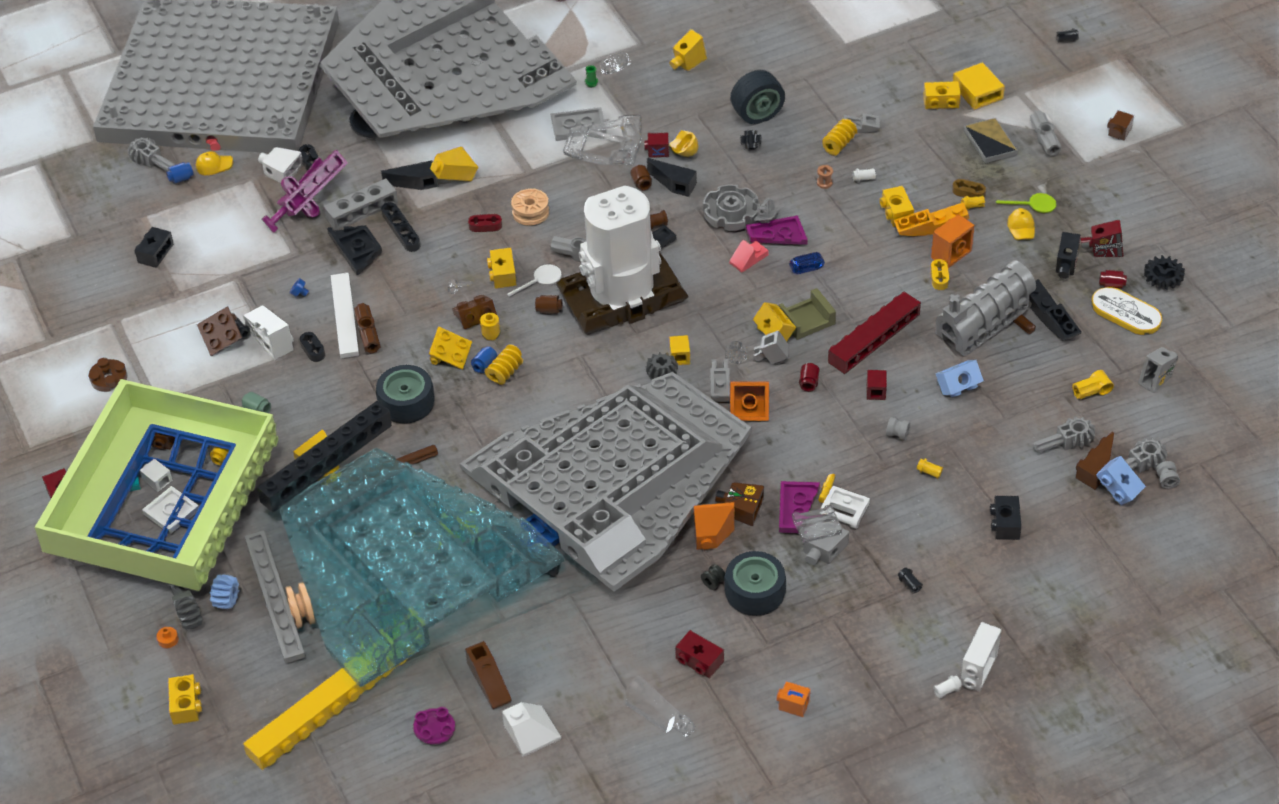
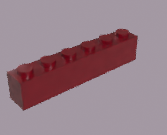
[828,291,921,374]

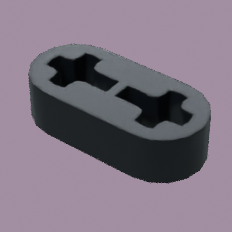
[299,144,319,171]
[300,332,325,362]

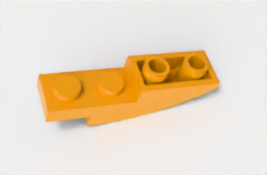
[894,202,970,236]

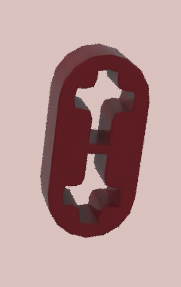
[468,214,502,232]

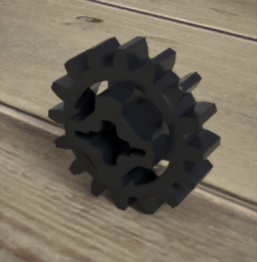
[1144,255,1185,290]

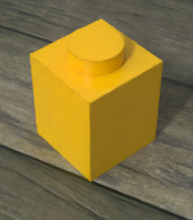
[669,335,690,365]

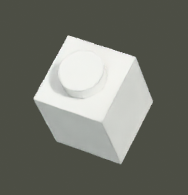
[140,459,173,492]

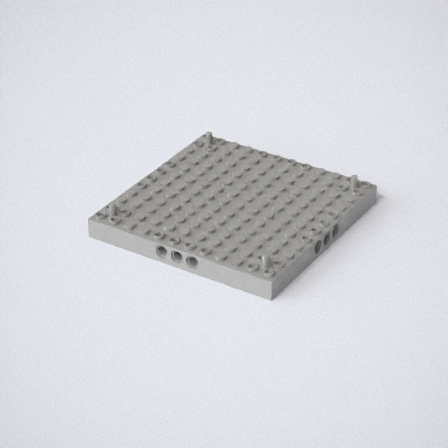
[93,0,339,153]

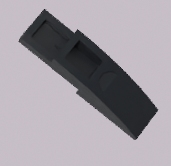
[1029,279,1081,341]

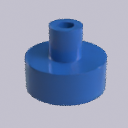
[289,278,309,297]

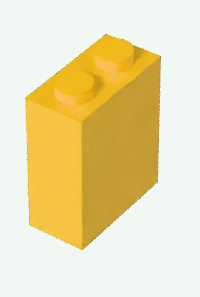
[953,62,1005,110]

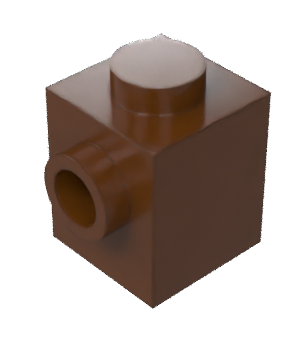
[1107,110,1134,141]

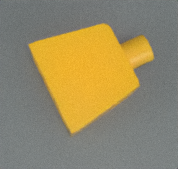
[669,29,707,71]

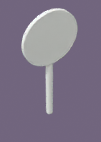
[508,265,561,296]

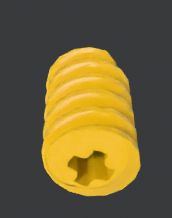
[822,119,858,156]
[484,344,523,385]

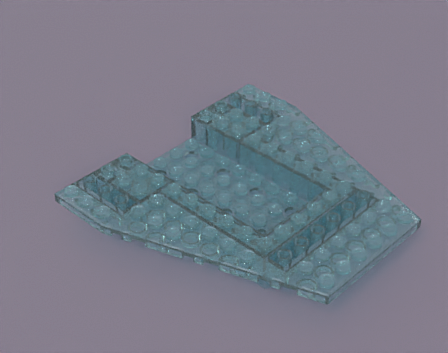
[278,448,564,688]

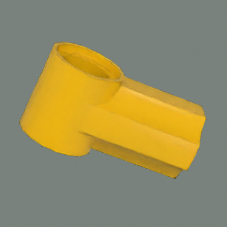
[1072,370,1114,399]

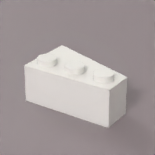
[243,306,294,360]

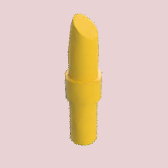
[818,474,835,503]

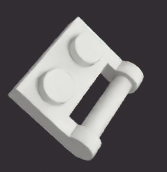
[819,486,870,529]

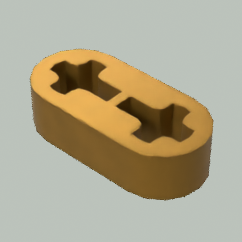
[952,179,986,198]

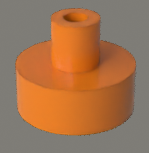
[156,627,179,648]

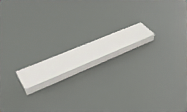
[331,273,359,358]

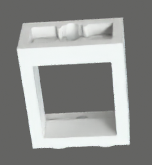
[960,622,1001,692]

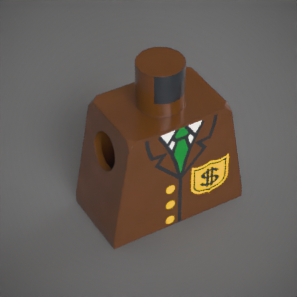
[715,482,764,526]

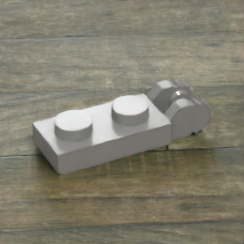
[710,359,730,402]

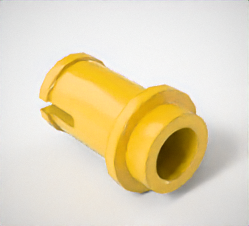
[961,196,985,210]
[916,458,943,479]

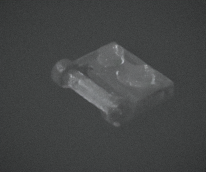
[792,504,842,543]

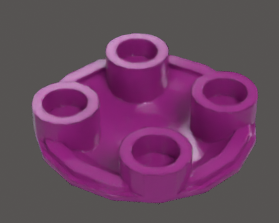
[413,707,455,744]

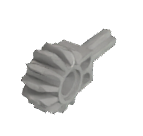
[128,137,175,172]
[1033,416,1095,452]
[1125,437,1167,473]

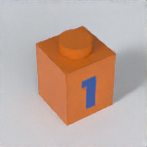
[776,681,810,717]

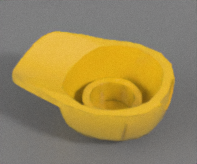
[669,130,698,157]
[196,151,233,176]
[1007,208,1035,240]

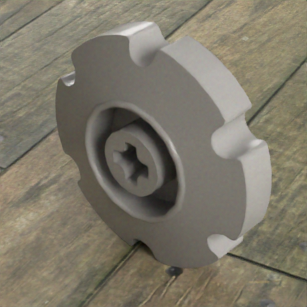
[703,185,760,231]

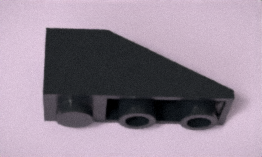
[647,158,697,197]
[381,160,438,190]

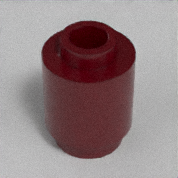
[1099,270,1127,290]
[799,363,820,392]

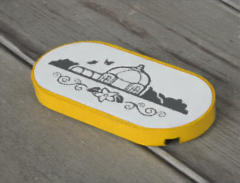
[1091,287,1162,335]

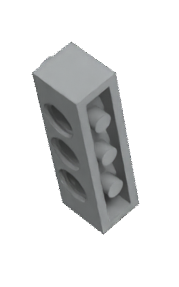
[324,179,398,230]

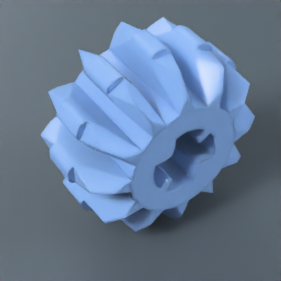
[210,574,239,609]

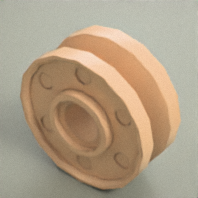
[511,189,549,225]
[285,582,315,629]

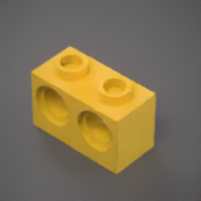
[168,674,202,725]

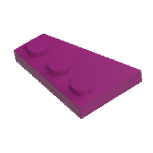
[746,215,808,245]
[779,481,820,533]

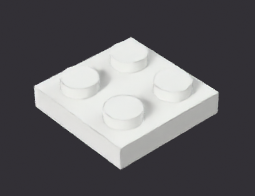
[142,486,199,534]

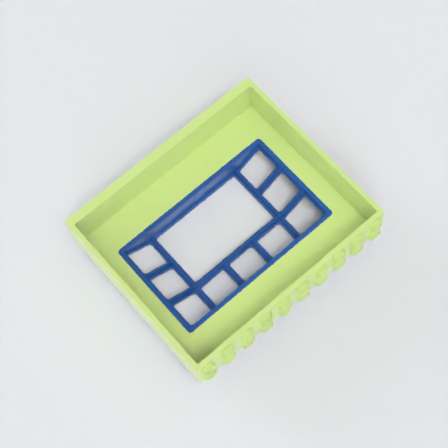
[35,379,278,591]

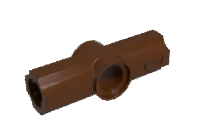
[354,303,381,354]

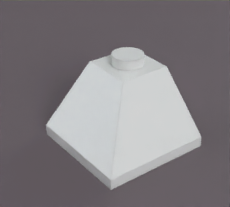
[502,702,561,757]

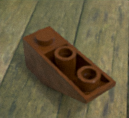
[1076,432,1114,490]
[465,641,512,709]

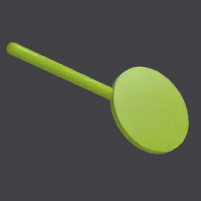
[996,193,1056,213]

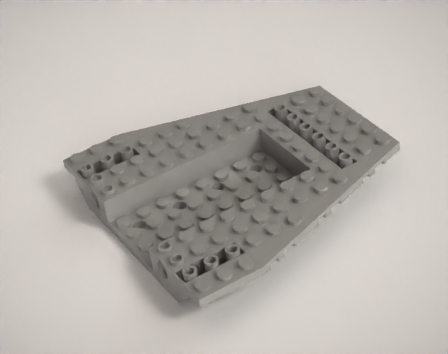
[320,0,577,138]
[460,372,752,592]

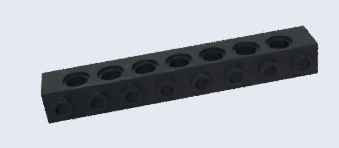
[257,401,392,513]

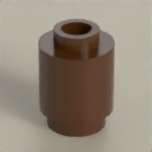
[630,165,652,191]
[535,295,563,314]

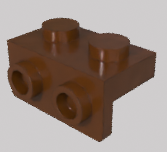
[452,295,497,329]

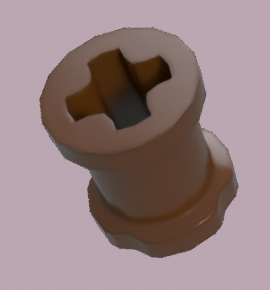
[650,210,668,229]

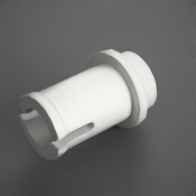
[852,168,876,183]
[933,676,962,699]

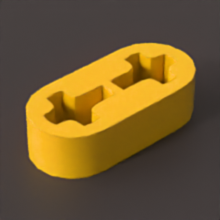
[930,259,949,290]

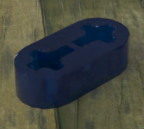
[789,252,825,274]

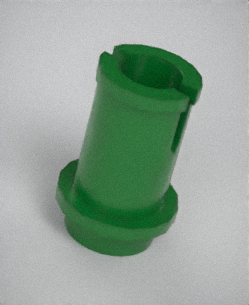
[585,65,598,88]

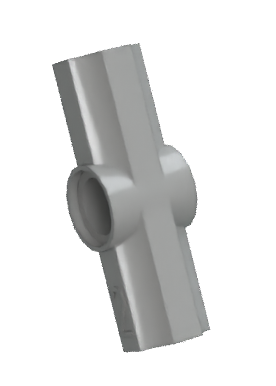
[1030,110,1061,156]
[551,236,586,261]

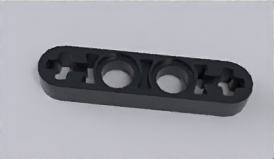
[381,202,421,252]

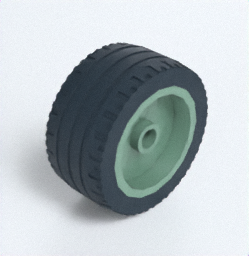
[730,70,786,124]
[376,364,434,424]
[724,551,786,616]

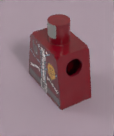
[1081,220,1124,257]

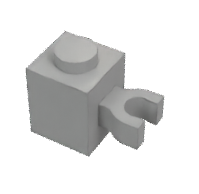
[753,331,790,364]

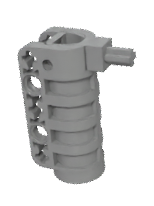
[936,260,1036,356]

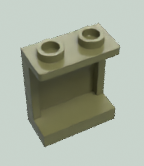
[778,288,836,340]

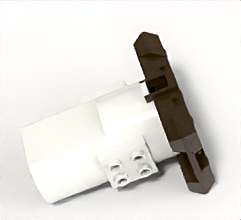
[556,186,688,335]

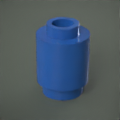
[166,162,194,184]
[471,346,497,373]

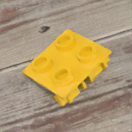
[429,326,472,370]

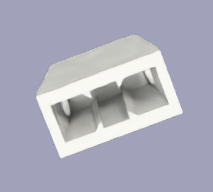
[258,147,303,183]

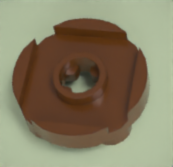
[88,358,127,392]

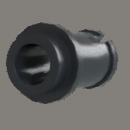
[1057,28,1079,42]
[235,317,250,339]
[898,567,923,594]

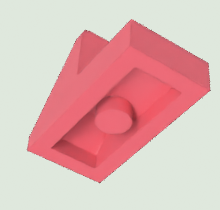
[730,240,769,273]

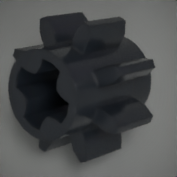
[740,130,761,149]

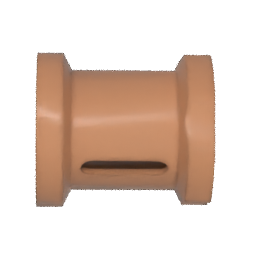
[817,165,833,189]

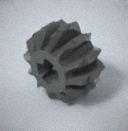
[646,352,678,380]

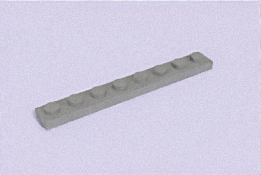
[245,531,305,664]

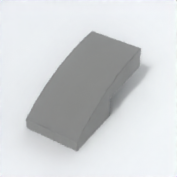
[843,113,880,133]

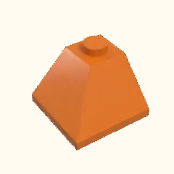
[694,502,734,550]

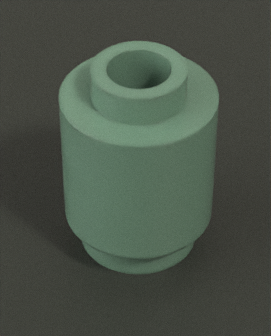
[242,392,271,413]

